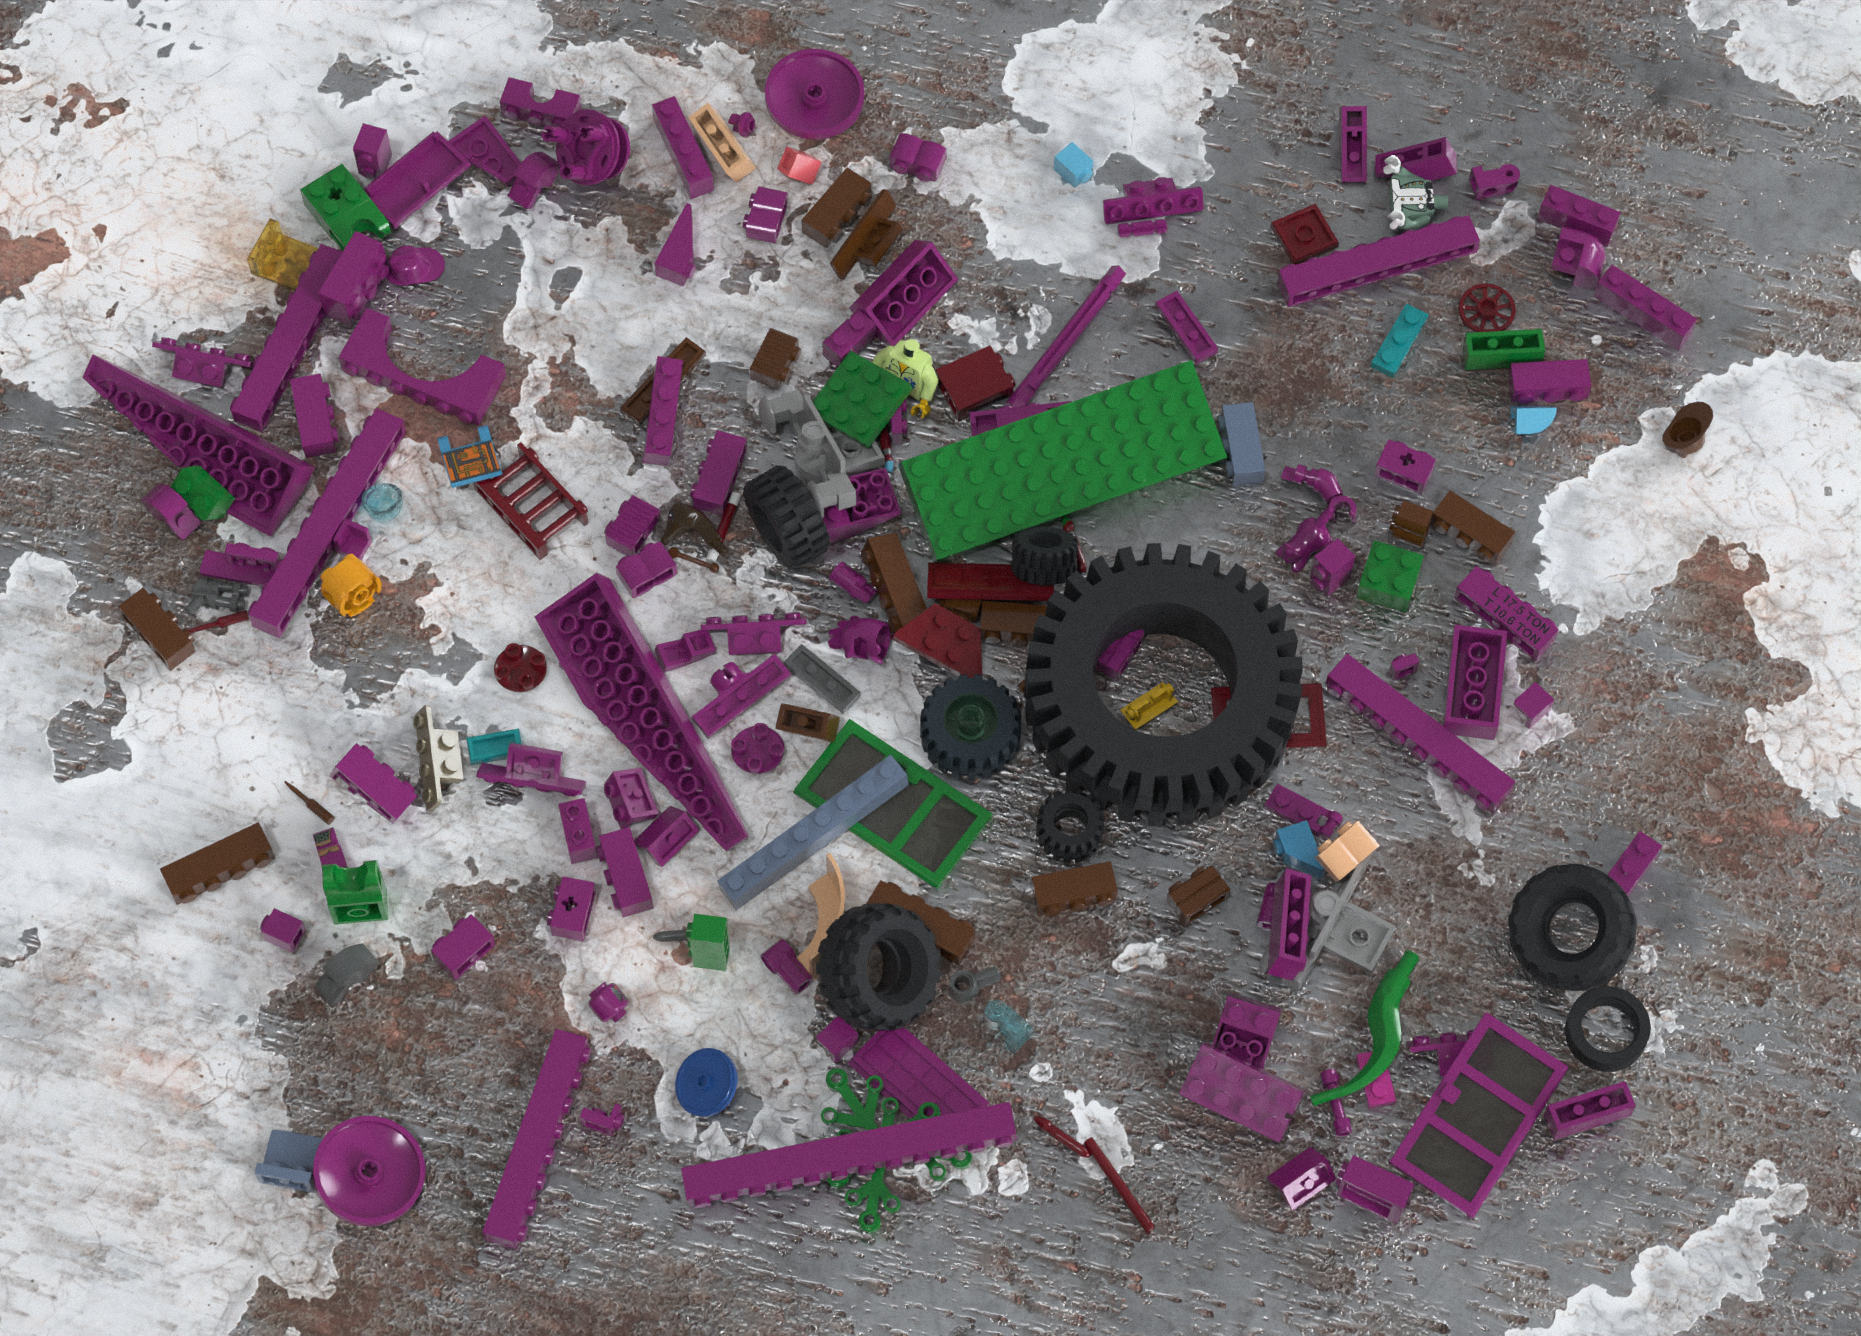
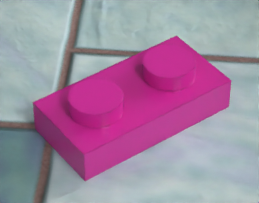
[1356,1052,1396,1109]

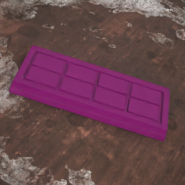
[848,1027,989,1120]

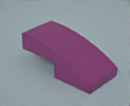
[654,630,716,672]

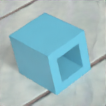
[1054,142,1093,188]

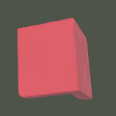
[777,146,822,184]

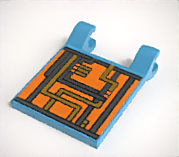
[437,425,502,488]

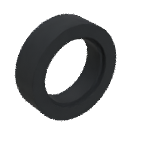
[1565,986,1651,1072]

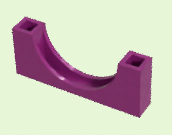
[338,308,506,426]

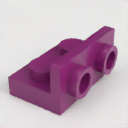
[604,768,659,829]

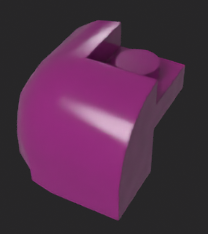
[1551,226,1605,291]

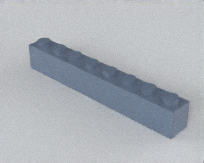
[717,755,909,910]

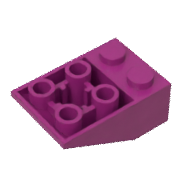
[822,468,901,543]
[1212,992,1282,1069]

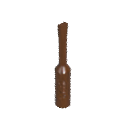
[284,781,335,825]

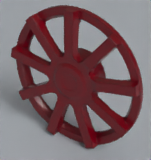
[1458,283,1516,332]

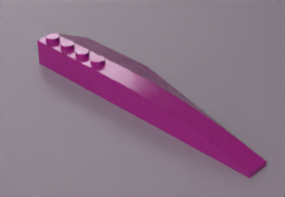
[534,573,749,851]

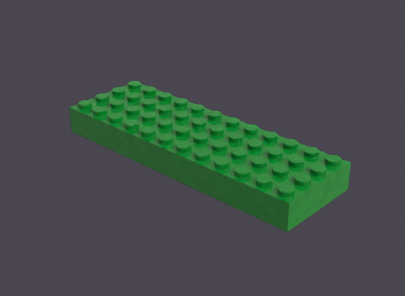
[898,360,1227,563]

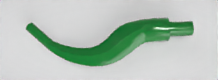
[1310,950,1419,1106]

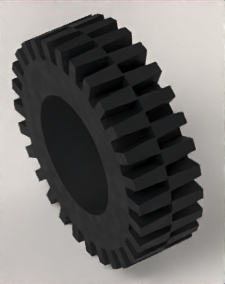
[1024,543,1303,827]

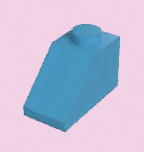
[1272,820,1326,879]

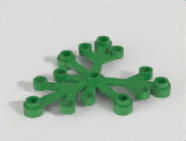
[821,1068,973,1234]

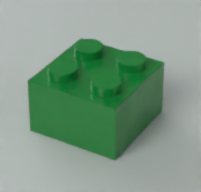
[1356,540,1424,613]

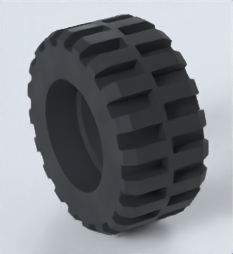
[743,465,830,569]

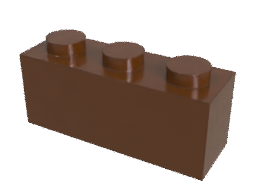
[801,167,872,248]
[1430,490,1515,565]
[118,588,196,671]
[980,601,1047,646]
[1031,861,1118,917]

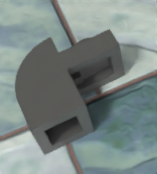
[314,943,380,1005]

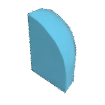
[1510,405,1557,434]

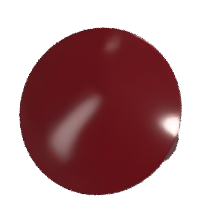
[494,643,547,692]

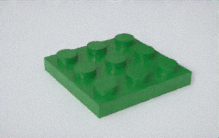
[812,351,913,449]

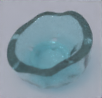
[362,483,403,522]

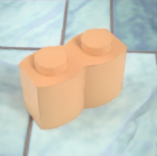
[1315,821,1379,882]

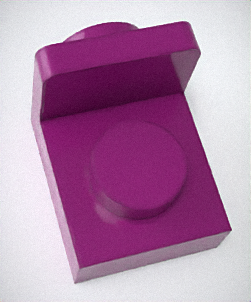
[579,1103,625,1137]

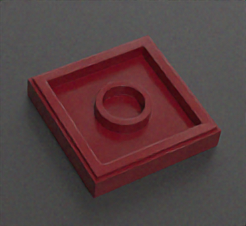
[1270,203,1339,265]

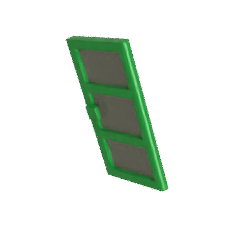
[793,719,993,889]

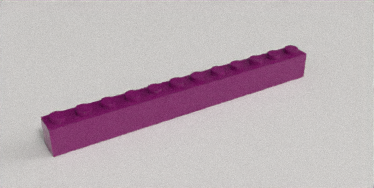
[681,1102,1018,1208]

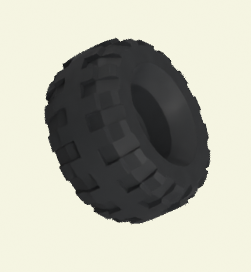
[1508,863,1637,991]
[816,903,941,1030]

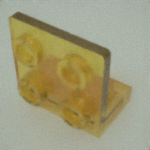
[247,218,318,291]

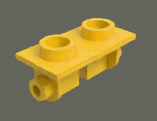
[1120,682,1178,730]

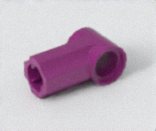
[760,938,813,994]

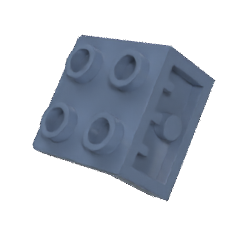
[255,1129,323,1193]

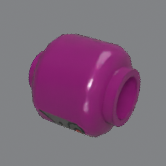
[588,982,629,1023]

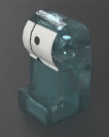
[984,1000,1033,1055]

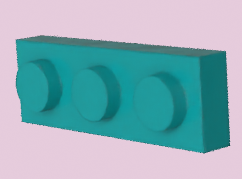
[1370,304,1429,378]

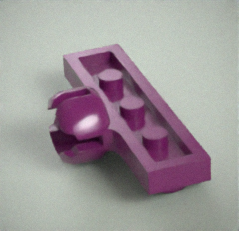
[691,654,791,739]

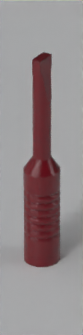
[188,610,249,633]

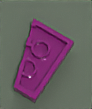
[448,115,521,187]

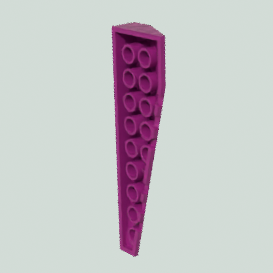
[82,354,315,536]

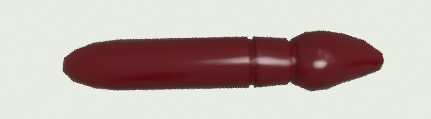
[1033,1116,1090,1158]

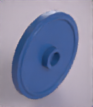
[675,1048,738,1117]

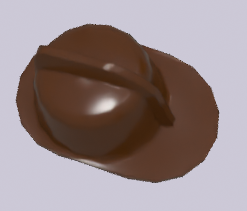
[1662,402,1713,458]

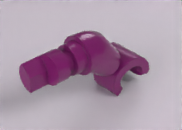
[1281,464,1357,524]

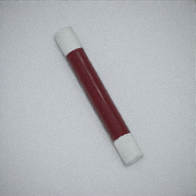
[706,492,741,564]

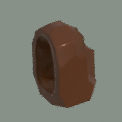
[938,599,984,623]

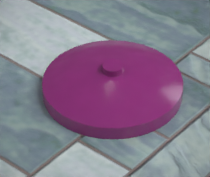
[765,49,865,139]
[312,1116,425,1226]

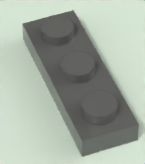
[784,644,861,714]

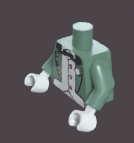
[1383,155,1448,231]

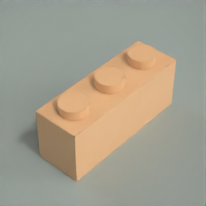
[688,103,756,183]

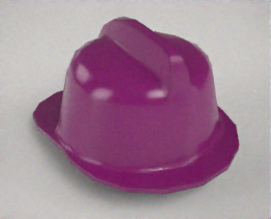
[386,245,445,286]

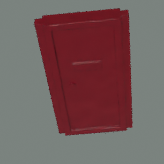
[927,563,1054,601]

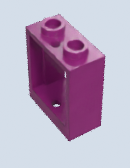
[1335,1155,1414,1224]

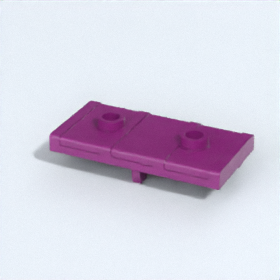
[364,131,471,229]

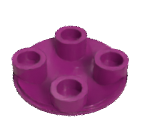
[731,723,784,774]

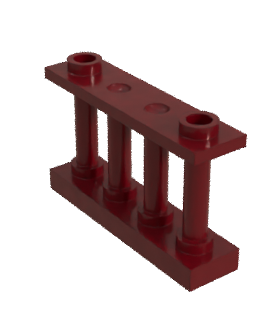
[473,442,589,560]

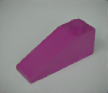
[1339,106,1367,182]
[1375,137,1457,180]
[654,203,696,286]

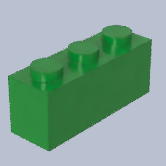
[1462,329,1545,370]
[686,913,730,971]

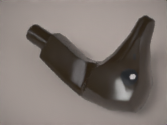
[661,502,729,557]

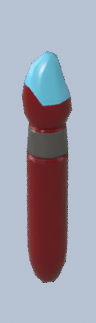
[879,424,894,473]

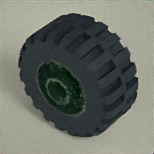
[920,674,1022,780]

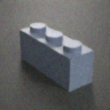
[1217,402,1265,486]

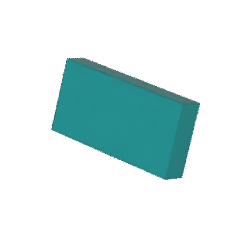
[466,728,522,765]

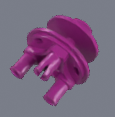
[541,109,630,186]

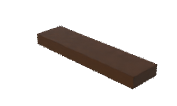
[620,337,706,426]

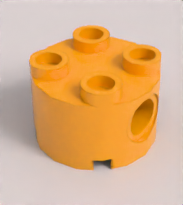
[320,554,382,617]

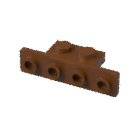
[830,189,902,279]

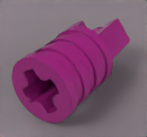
[829,561,877,603]

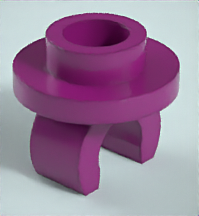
[728,112,755,137]

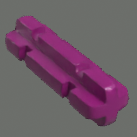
[1117,219,1167,238]

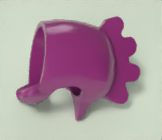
[828,616,891,665]

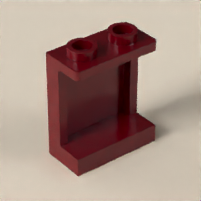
[935,345,1016,422]

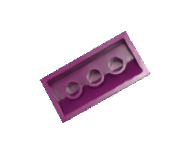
[849,240,958,346]

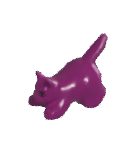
[1275,506,1334,573]

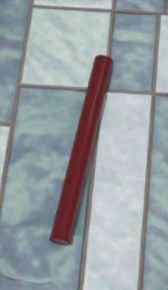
[1083,1137,1155,1233]

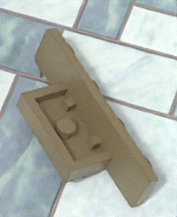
[413,705,464,812]

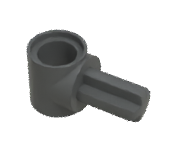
[949,966,1001,1003]

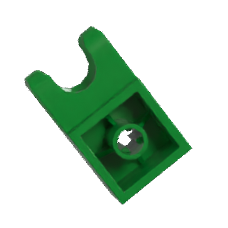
[300,164,391,251]
[322,860,388,925]

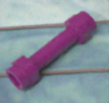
[1320,1069,1352,1137]

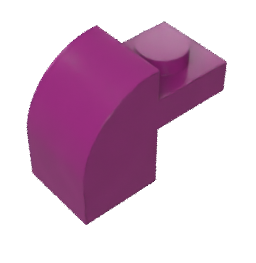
[507,152,560,209]
[140,483,201,540]

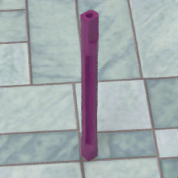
[1005,265,1126,407]

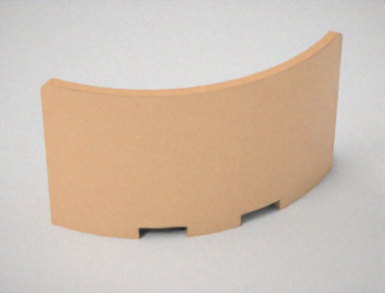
[796,853,845,982]

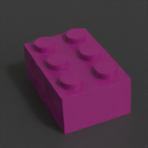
[318,231,389,328]

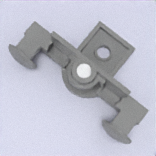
[759,390,885,517]
[1259,830,1396,991]

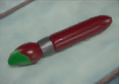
[1062,516,1087,573]

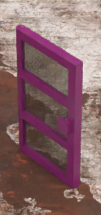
[1388,1012,1569,1219]

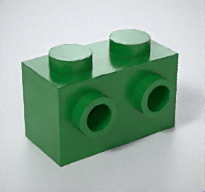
[170,465,235,521]

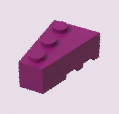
[329,743,417,824]

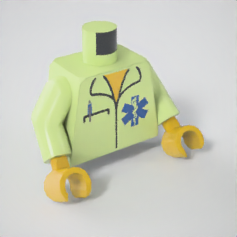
[872,339,938,419]

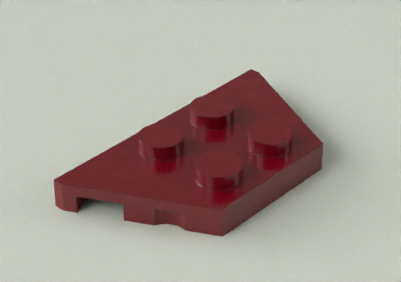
[890,603,982,678]

